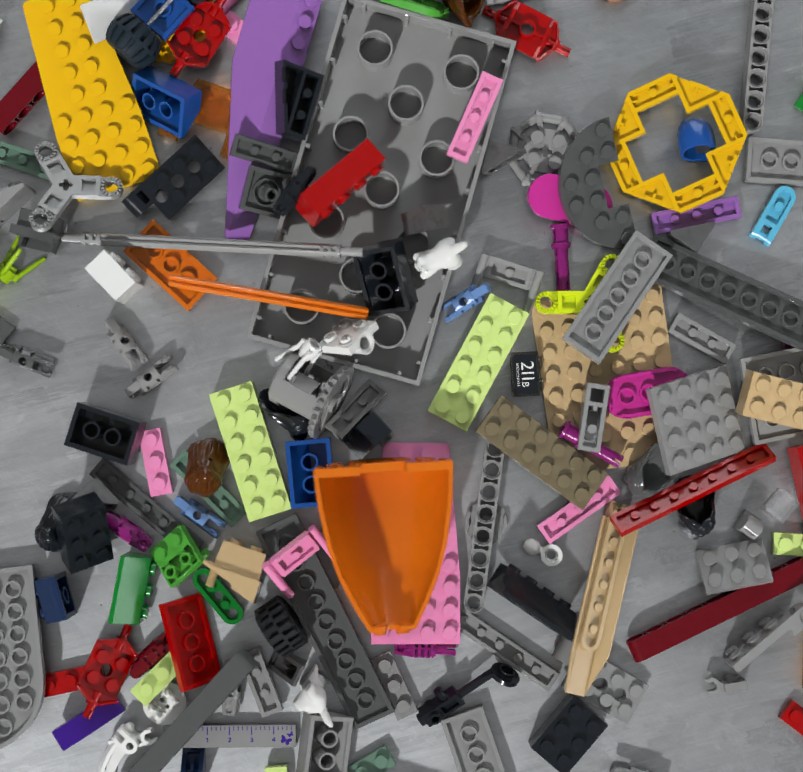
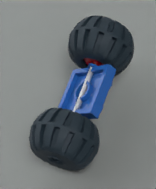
[106,0,208,69]

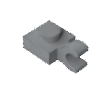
[705,674,748,695]

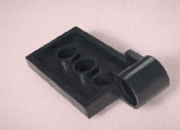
[121,135,225,220]

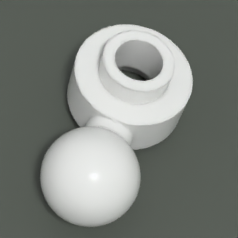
[523,538,563,566]

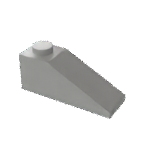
[577,383,610,453]

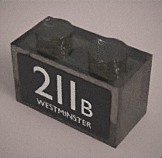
[509,351,544,397]

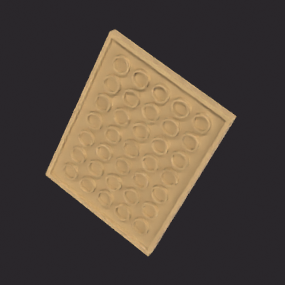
[531,284,673,470]

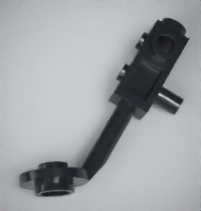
[416,663,520,727]

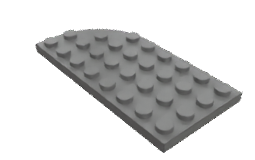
[0,564,46,749]

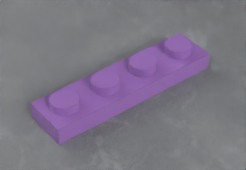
[650,196,742,236]

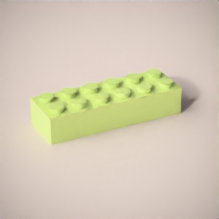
[427,293,529,432]
[209,381,291,522]

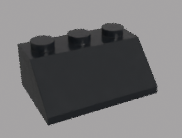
[352,238,418,316]

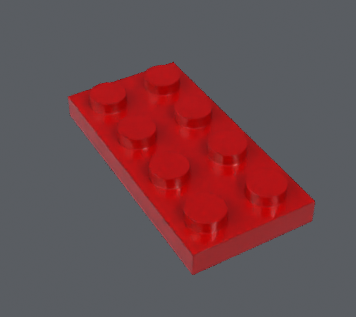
[159,592,221,692]

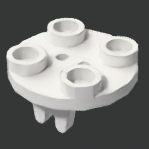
[143,681,188,725]

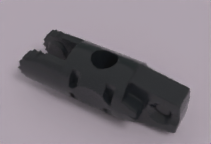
[272,166,317,217]

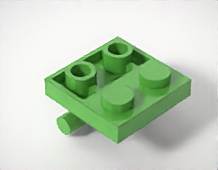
[150,525,210,588]

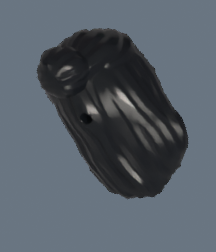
[258,388,310,441]
[674,475,716,540]
[35,492,77,552]

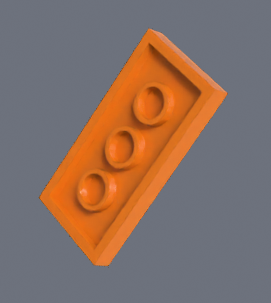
[123,219,219,311]

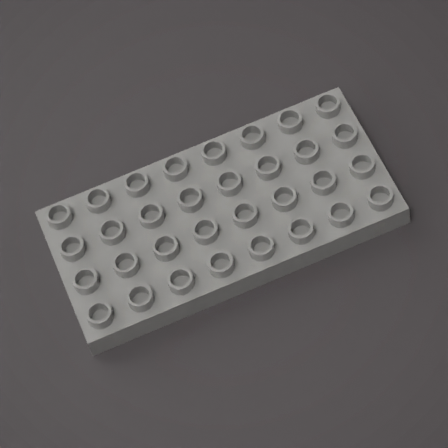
[246,0,517,386]

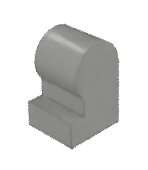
[732,509,765,540]

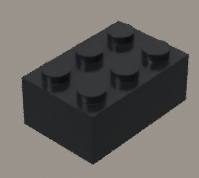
[64,402,147,466]
[51,491,114,574]
[528,693,609,772]

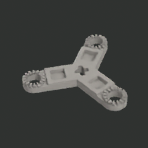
[29,141,123,232]

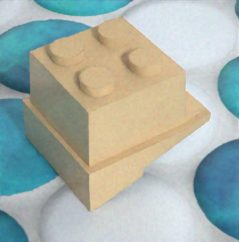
[203,538,268,603]

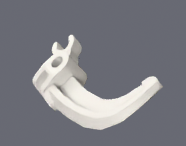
[98,722,158,772]

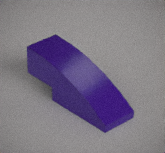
[52,696,126,751]

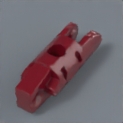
[130,631,170,679]

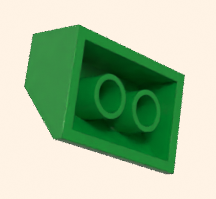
[108,551,157,624]

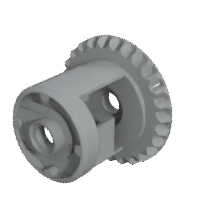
[268,352,354,439]

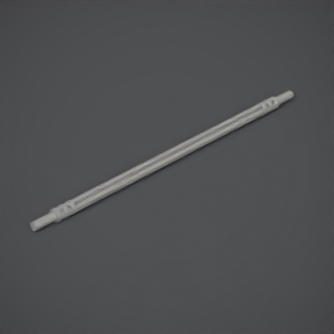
[61,232,364,258]

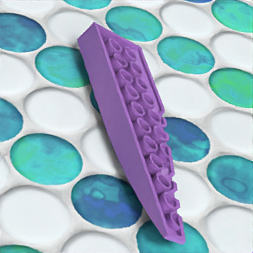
[224,0,322,240]

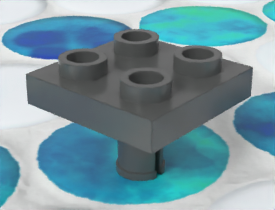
[238,165,292,219]

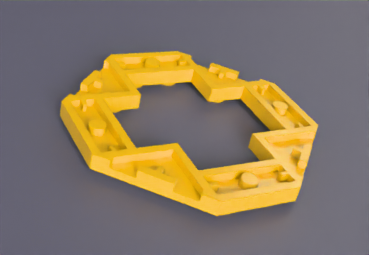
[610,73,748,214]

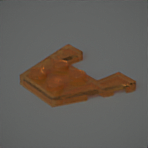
[157,78,231,159]

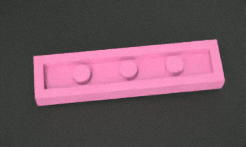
[446,71,503,164]
[536,475,621,544]

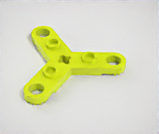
[534,254,625,353]

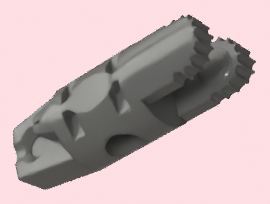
[0,343,55,378]

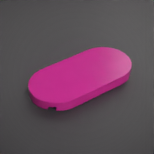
[527,174,613,226]
[607,367,688,419]

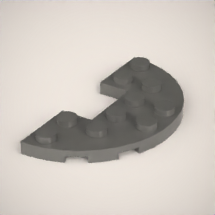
[557,117,635,249]

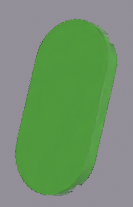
[378,0,451,19]

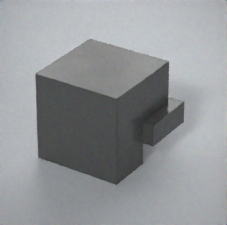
[9,208,64,255]

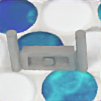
[471,252,544,314]

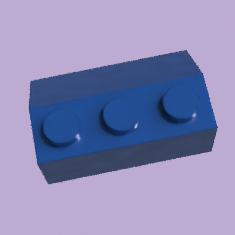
[132,65,202,139]
[285,437,333,509]

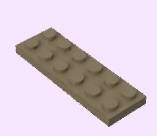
[475,395,608,510]

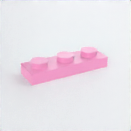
[140,428,174,497]

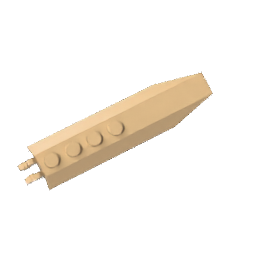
[564,500,639,697]

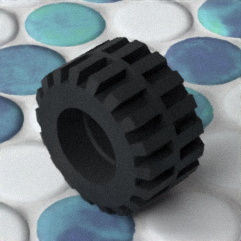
[254,595,308,658]

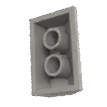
[296,711,354,772]

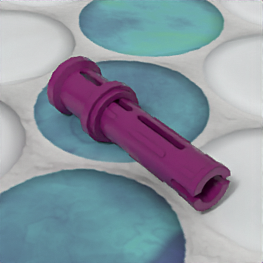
[550,223,571,291]
[558,420,624,468]

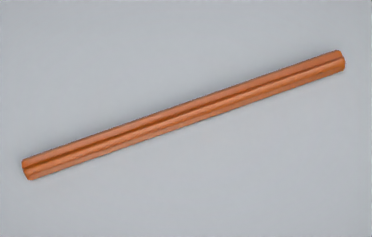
[168,274,369,320]

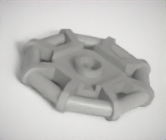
[509,110,579,187]

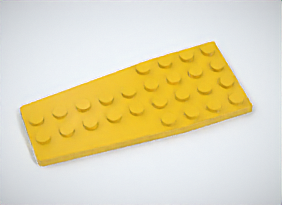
[23,0,160,202]

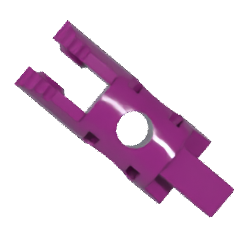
[106,510,153,552]

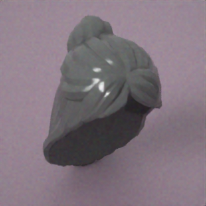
[624,442,681,498]

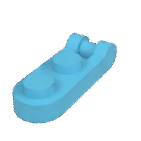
[749,186,796,247]

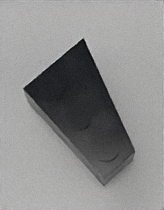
[275,59,324,141]
[343,411,392,459]

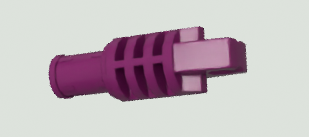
[394,644,456,658]

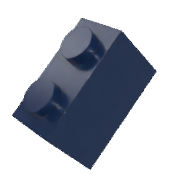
[34,571,77,624]

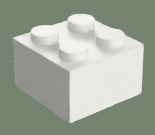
[85,250,143,304]

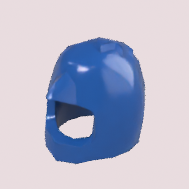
[677,117,716,162]

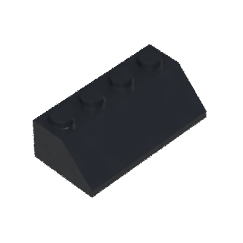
[486,563,577,641]

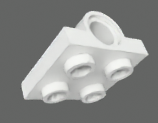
[319,318,379,355]

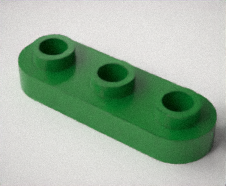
[193,567,244,624]

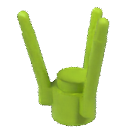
[0,236,46,284]

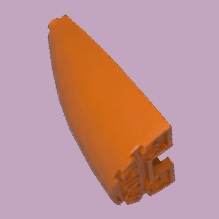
[313,457,453,636]

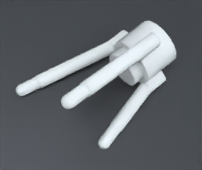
[274,338,322,380]

